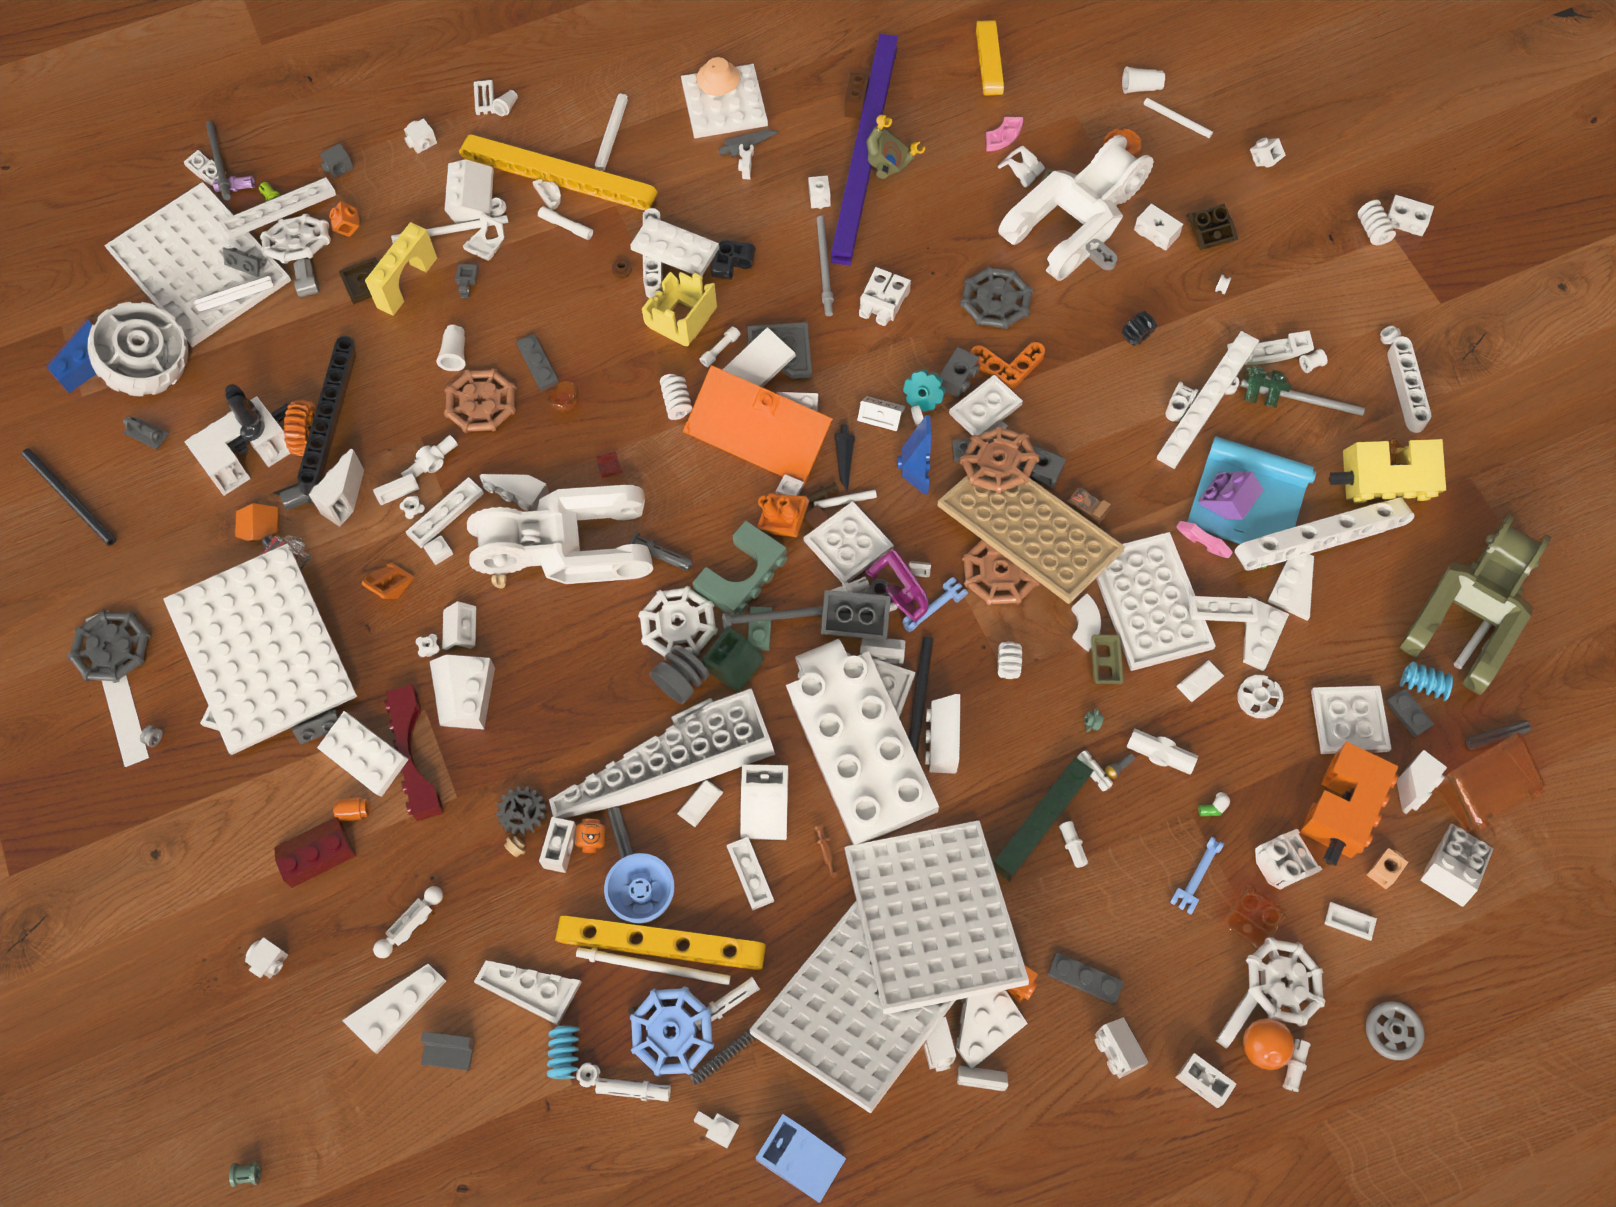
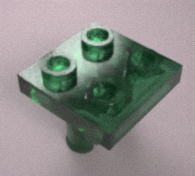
[1243,366,1291,408]

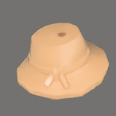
[696,57,741,96]

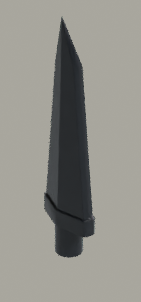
[834,424,855,492]

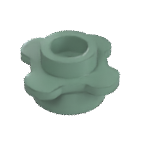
[1084,708,1103,732]

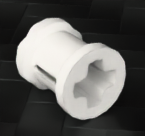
[1299,348,1327,373]

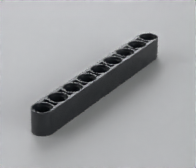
[298,336,356,496]

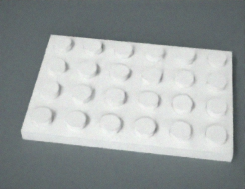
[1096,532,1216,671]

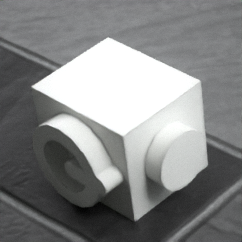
[404,119,437,154]
[808,176,830,209]
[245,938,288,979]

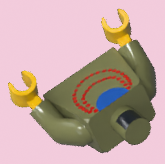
[866,115,925,179]

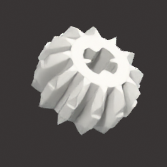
[997,641,1022,679]

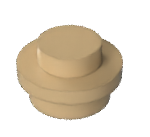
[504,836,526,857]

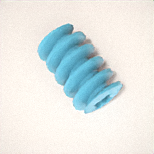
[1400,661,1453,701]
[547,1026,580,1079]

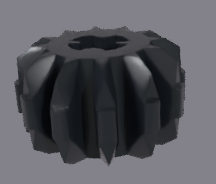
[1121,311,1157,346]

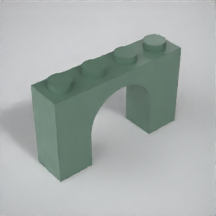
[693,521,787,615]

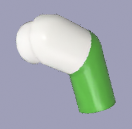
[1198,792,1230,816]

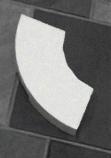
[1071,594,1101,652]

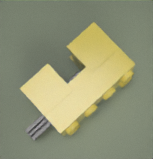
[1329,439,1446,503]

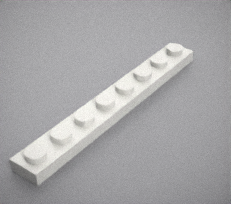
[1157,331,1259,469]

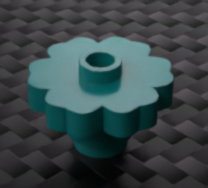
[903,369,946,411]

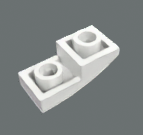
[184,150,226,186]

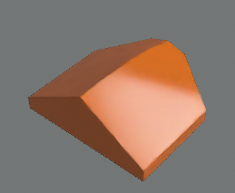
[235,503,279,542]
[362,563,414,599]

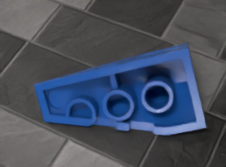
[897,415,931,494]

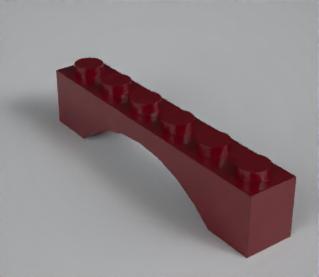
[384,684,444,821]

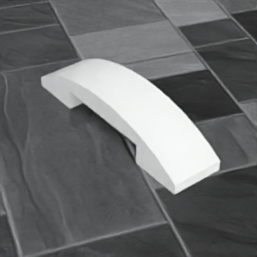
[1227,330,1314,365]

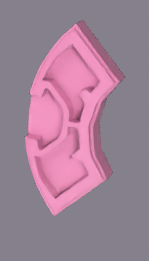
[986,117,1023,151]
[1176,521,1233,558]

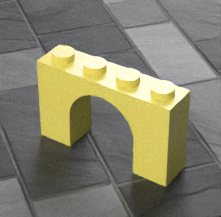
[365,222,437,316]

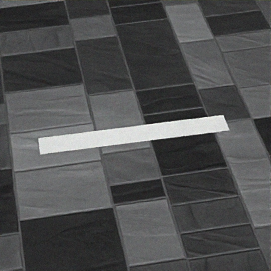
[85,610,149,767]

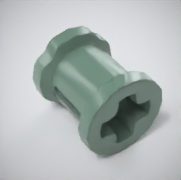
[229,1161,261,1187]

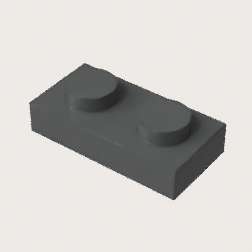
[1385,689,1434,738]

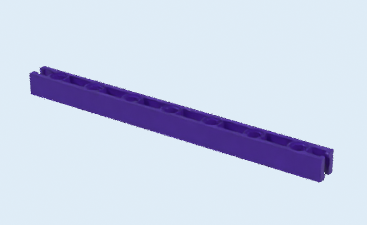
[831,34,898,266]

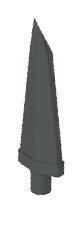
[718,129,779,158]

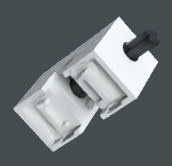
[184,396,290,496]

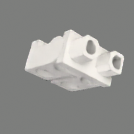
[859,267,911,326]

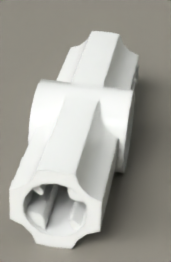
[1127,729,1198,775]

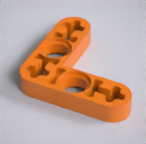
[970,342,1045,389]

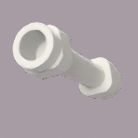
[700,326,740,367]

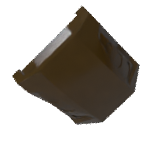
[1186,203,1238,250]

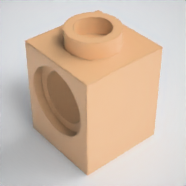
[1367,848,1408,889]

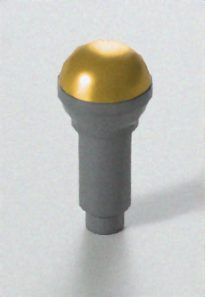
[1105,754,1135,779]

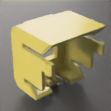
[642,272,717,346]

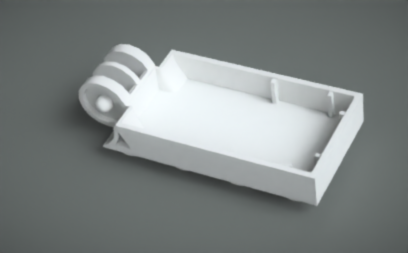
[786,639,939,845]

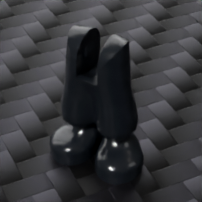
[225,384,265,441]

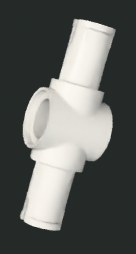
[401,435,458,479]

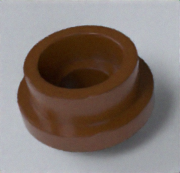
[612,259,632,279]

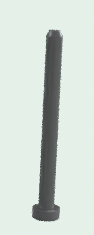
[722,606,823,628]

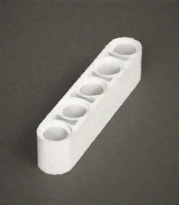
[643,208,663,298]
[1387,336,1431,433]

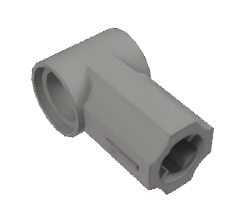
[293,258,319,298]

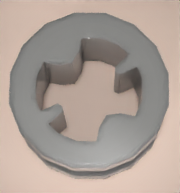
[140,725,163,747]

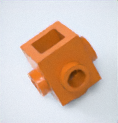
[330,201,360,237]

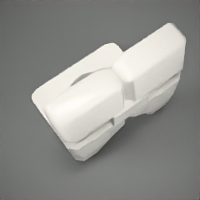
[998,146,1045,188]
[463,214,505,261]

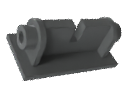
[222,247,265,277]
[123,417,169,450]
[292,709,339,745]

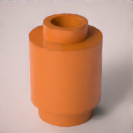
[334,797,370,822]

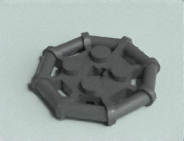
[960,266,1033,330]
[67,610,151,683]

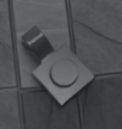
[455,264,479,299]

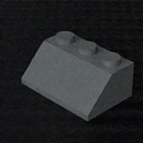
[821,590,891,640]

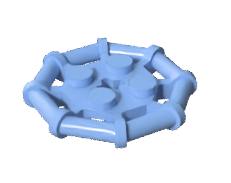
[629,986,714,1077]

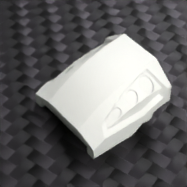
[1255,829,1323,890]

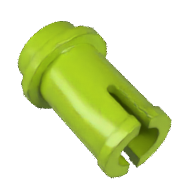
[259,182,281,202]

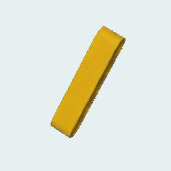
[976,20,1004,96]

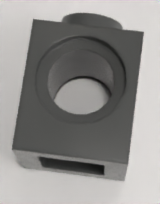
[320,143,354,178]

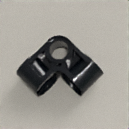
[711,240,756,280]

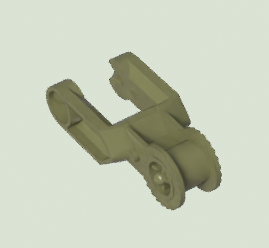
[1399,514,1551,695]

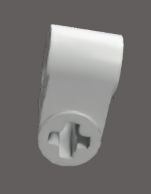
[1165,381,1199,422]

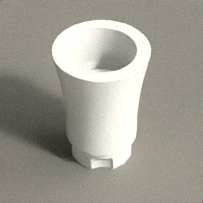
[1122,66,1165,94]
[437,325,465,371]

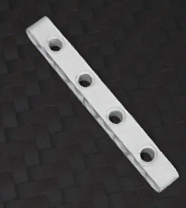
[1235,498,1415,571]

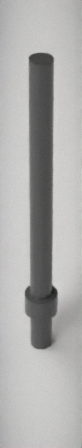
[206,121,231,200]

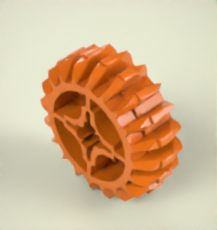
[283,400,317,456]

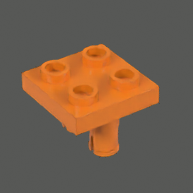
[757,493,809,537]

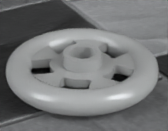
[1366,1001,1425,1060]

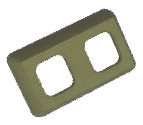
[1091,635,1123,684]

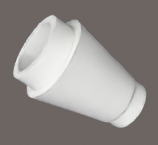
[492,90,518,116]

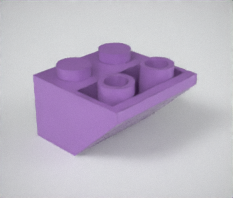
[1198,471,1263,520]

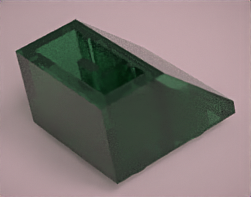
[702,627,765,693]

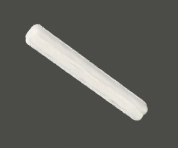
[194,276,274,311]

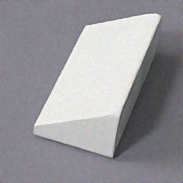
[957,1066,1008,1091]

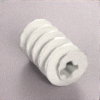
[1358,200,1396,245]
[660,374,693,420]

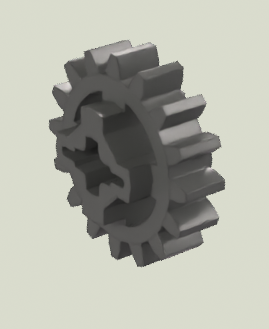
[496,786,547,836]

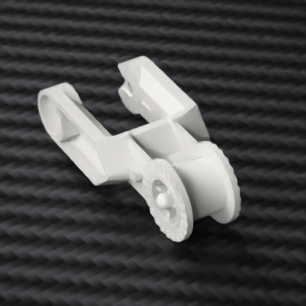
[999,135,1154,281]
[467,485,653,584]

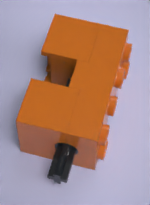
[1300,741,1399,866]

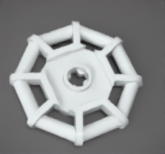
[260,214,331,264]
[638,586,718,660]
[1246,937,1326,1026]

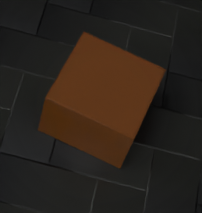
[803,505,829,531]

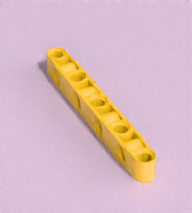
[555,916,766,970]

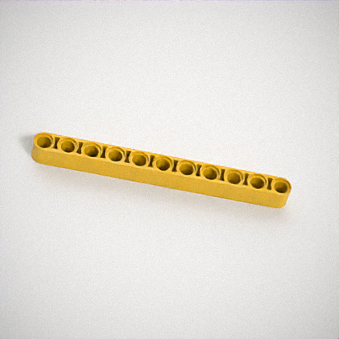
[459,135,658,210]

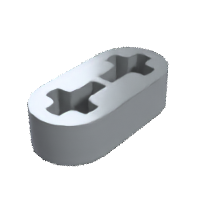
[1086,239,1117,270]

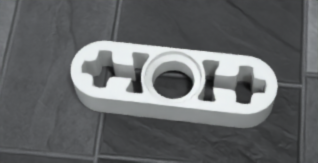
[1216,991,1264,1049]

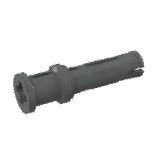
[629,532,693,572]

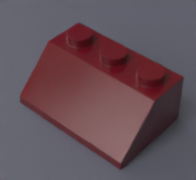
[274,818,356,888]

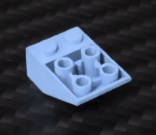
[756,1114,846,1203]

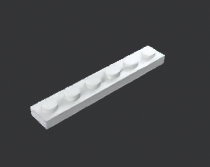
[219,178,336,240]

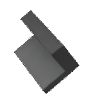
[420,1032,475,1071]

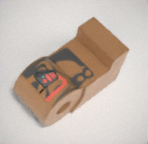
[1067,488,1111,527]

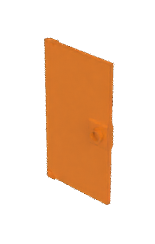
[683,365,833,486]

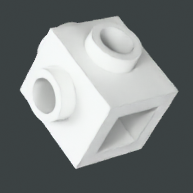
[1250,137,1286,167]

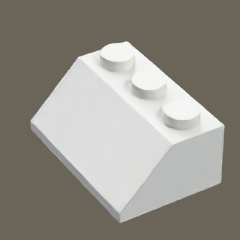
[445,159,494,224]
[925,694,960,773]

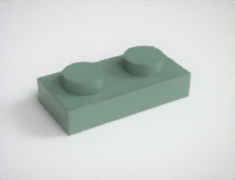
[747,607,772,651]

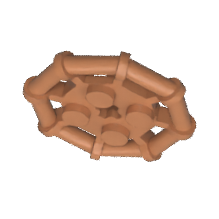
[444,368,517,433]
[960,426,1039,494]
[962,539,1040,606]

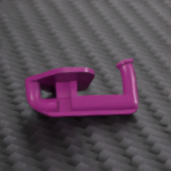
[866,550,928,622]

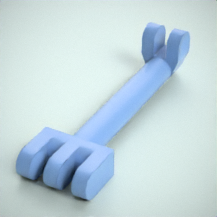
[902,577,968,632]
[1170,837,1224,915]

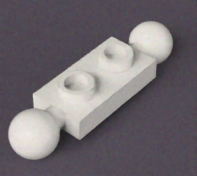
[373,886,443,958]

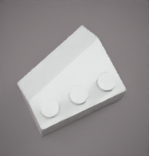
[430,655,495,729]

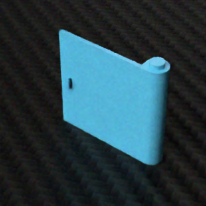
[1187,436,1316,544]

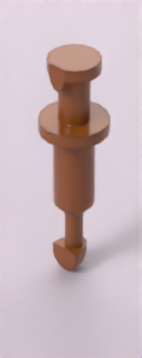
[813,824,837,878]

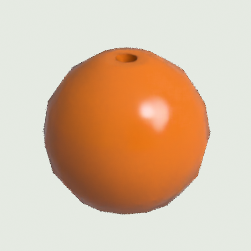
[1243,1018,1295,1070]

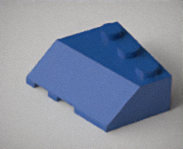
[46,319,96,393]

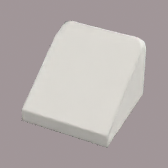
[909,561,931,577]

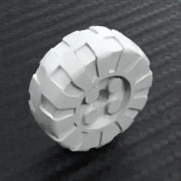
[88,302,188,396]

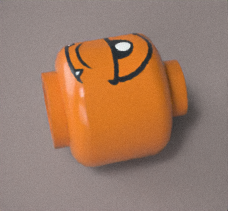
[575,819,606,853]

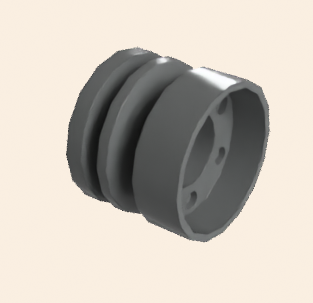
[649,645,709,704]

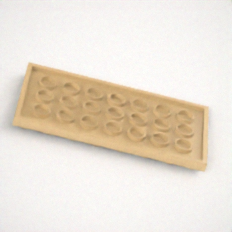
[938,456,1125,604]

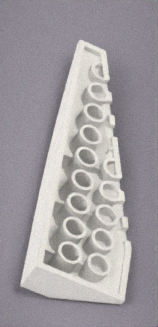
[549,689,775,819]

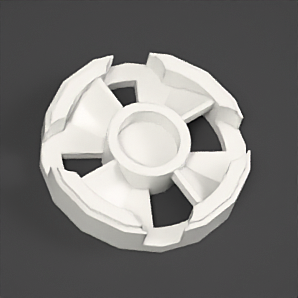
[1237,675,1283,718]

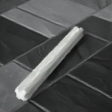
[595,93,628,171]

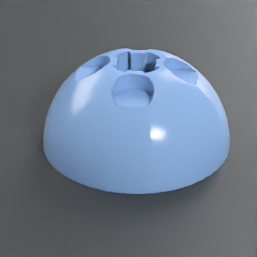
[604,853,674,923]

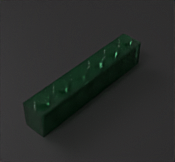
[993,757,1094,882]

